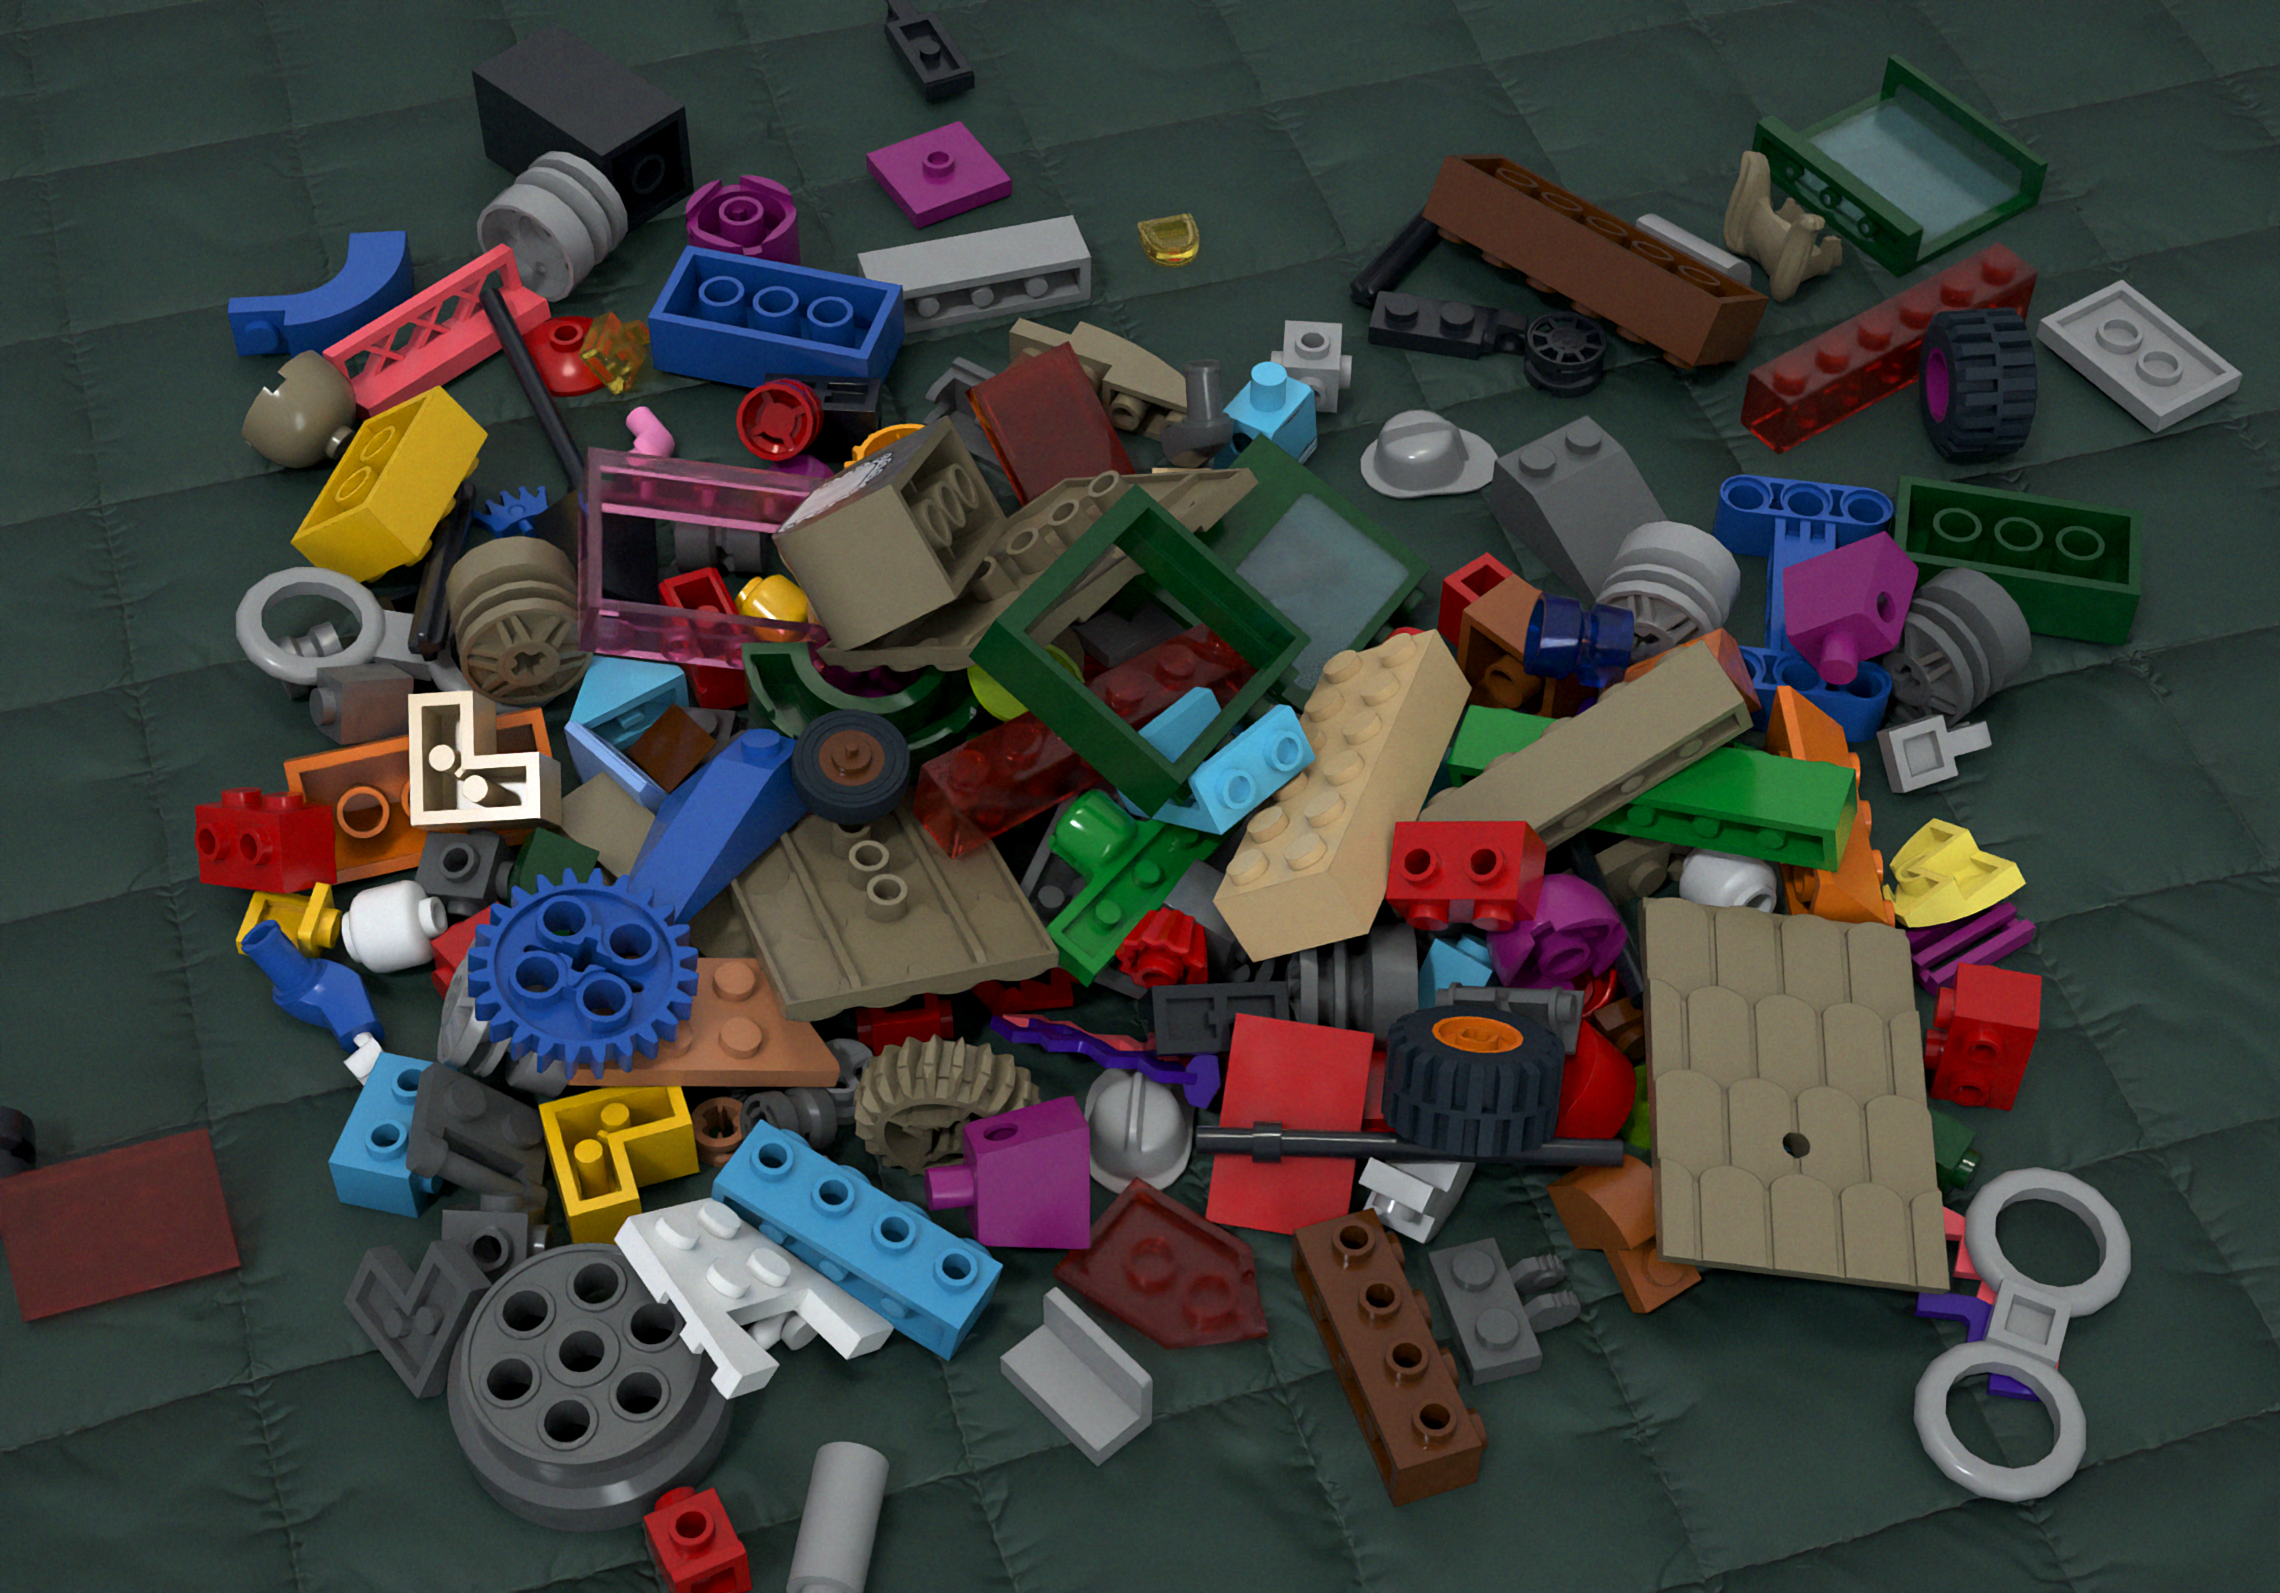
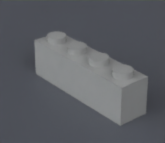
[857,215,1091,334]

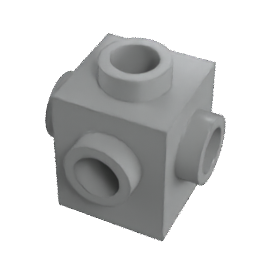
[1271,320,1352,413]

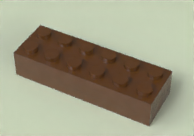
[1422,153,1770,370]

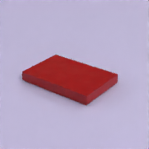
[1205,1013,1375,1235]

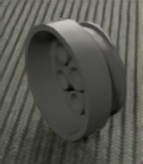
[447,1243,735,1532]

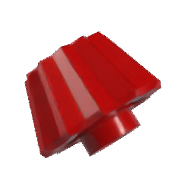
[1115,907,1208,990]

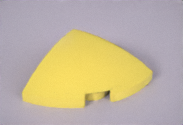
[1882,818,2026,928]

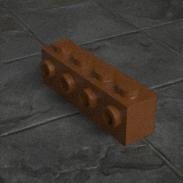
[1290,1207,1488,1507]

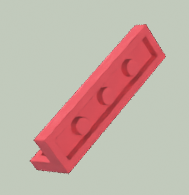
[322,243,552,422]

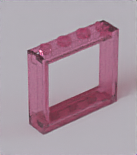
[578,447,834,680]

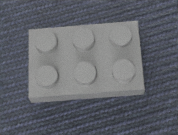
[2036,280,2243,433]

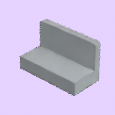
[1000,1287,1153,1467]

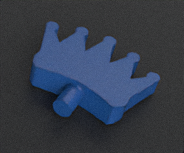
[473,486,549,539]

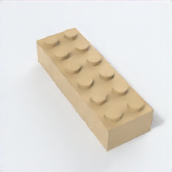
[1213,629,1472,963]

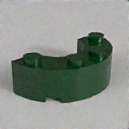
[742,642,991,786]

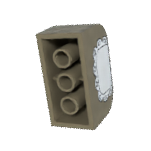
[772,415,1009,651]

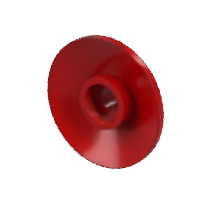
[522,316,626,397]

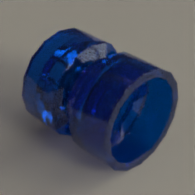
[1523,592,1634,690]

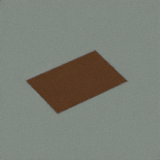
[626,702,718,794]

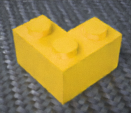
[538,1086,700,1245]

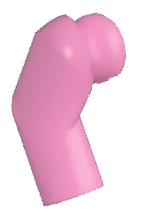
[624,406,675,478]

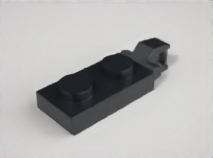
[884,0,975,102]
[1368,291,1529,361]

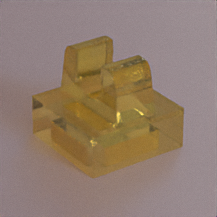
[578,311,651,395]

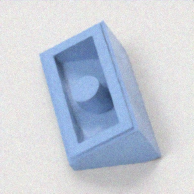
[564,720,669,816]

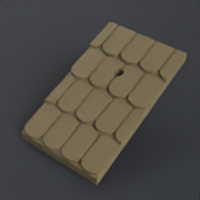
[816,468,1259,672]
[725,769,1059,1022]
[1637,897,1950,1295]

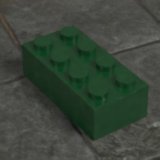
[1888,475,2143,646]

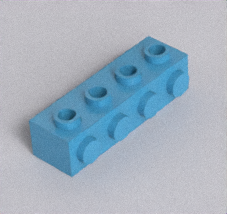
[711,1119,1003,1361]

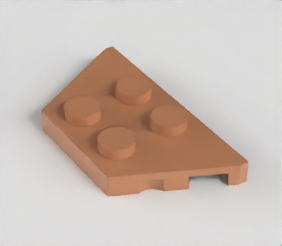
[568,956,840,1087]

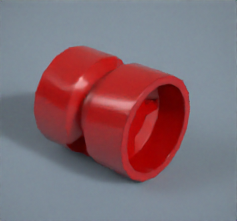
[736,378,824,461]

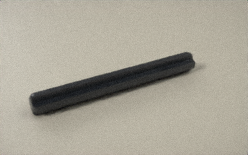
[408,481,477,662]

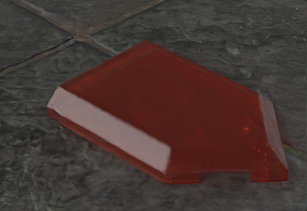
[1052,1176,1268,1350]

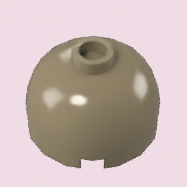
[241,350,356,469]

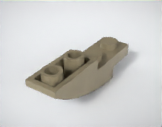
[1009,318,1187,442]

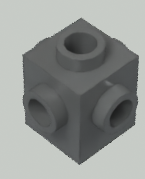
[414,828,518,924]
[441,1192,554,1285]

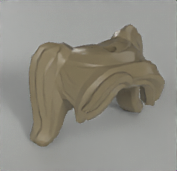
[1723,151,1842,302]

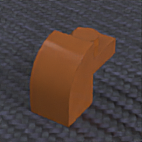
[1546,1154,1702,1313]

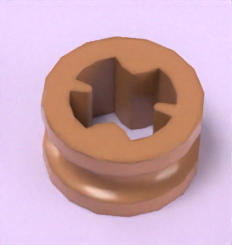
[691,1097,743,1167]

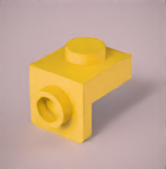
[236,882,342,959]

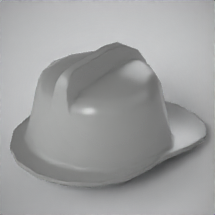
[1361,410,1498,499]
[1084,1068,1195,1197]

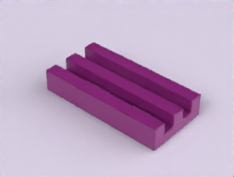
[1906,901,2036,997]

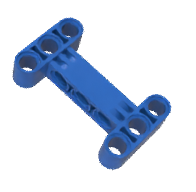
[1712,475,1894,742]

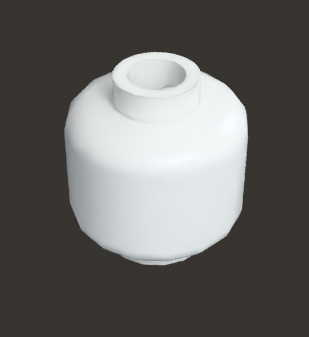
[1679,847,1777,913]
[342,880,448,973]

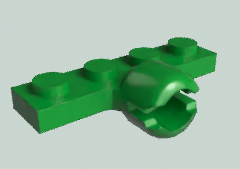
[1045,789,1249,987]

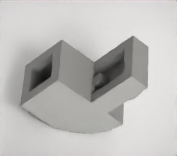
[1358,1157,1476,1244]

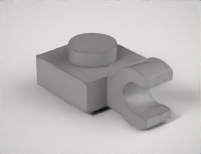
[1876,715,1992,793]

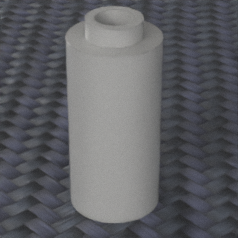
[786,1442,889,1593]

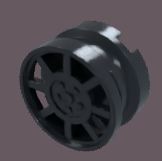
[1523,311,1607,398]

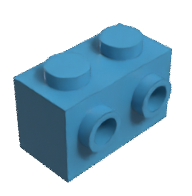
[328,1052,460,1218]

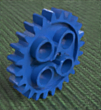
[468,868,699,1080]

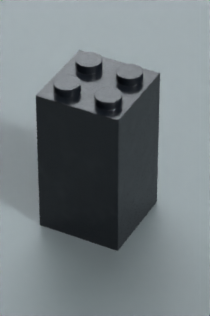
[472,22,694,234]

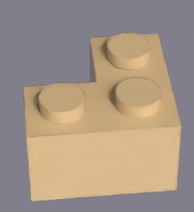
[408,690,562,834]

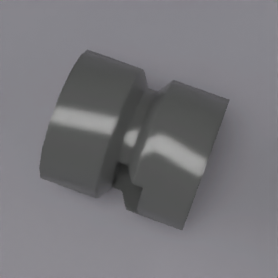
[675,494,768,574]

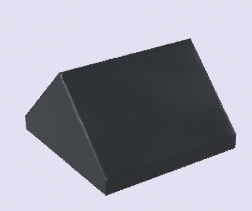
[534,481,661,623]

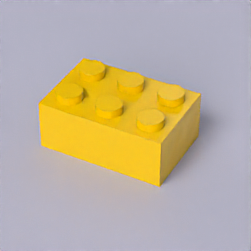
[290,385,488,583]

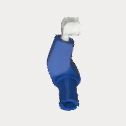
[241,919,385,1086]

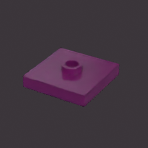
[866,121,1012,229]

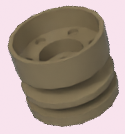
[445,536,593,705]

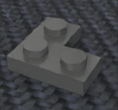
[343,1238,493,1400]

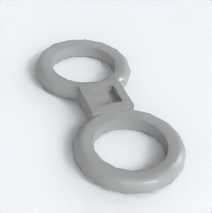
[236,567,558,715]
[1913,1167,2131,1503]

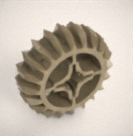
[853,1034,1041,1177]

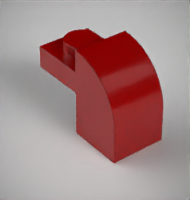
[1554,1019,1636,1139]

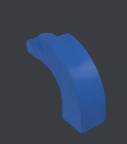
[228,231,414,359]

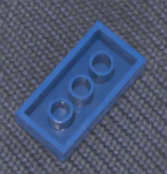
[648,245,905,389]

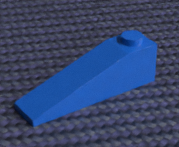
[628,728,809,925]

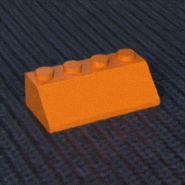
[1763,686,1895,928]
[283,706,553,890]

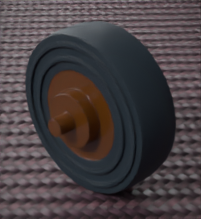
[791,709,911,825]

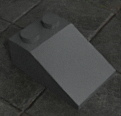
[1489,415,1669,608]

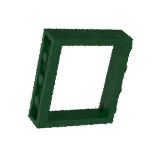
[969,483,1312,819]

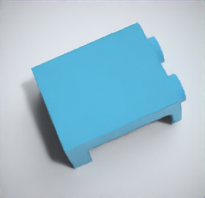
[1116,686,1316,835]

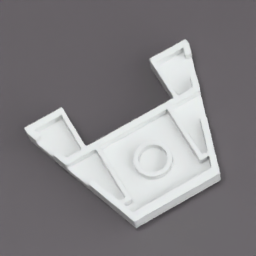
[614,1197,895,1400]

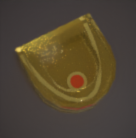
[1138,213,1199,267]

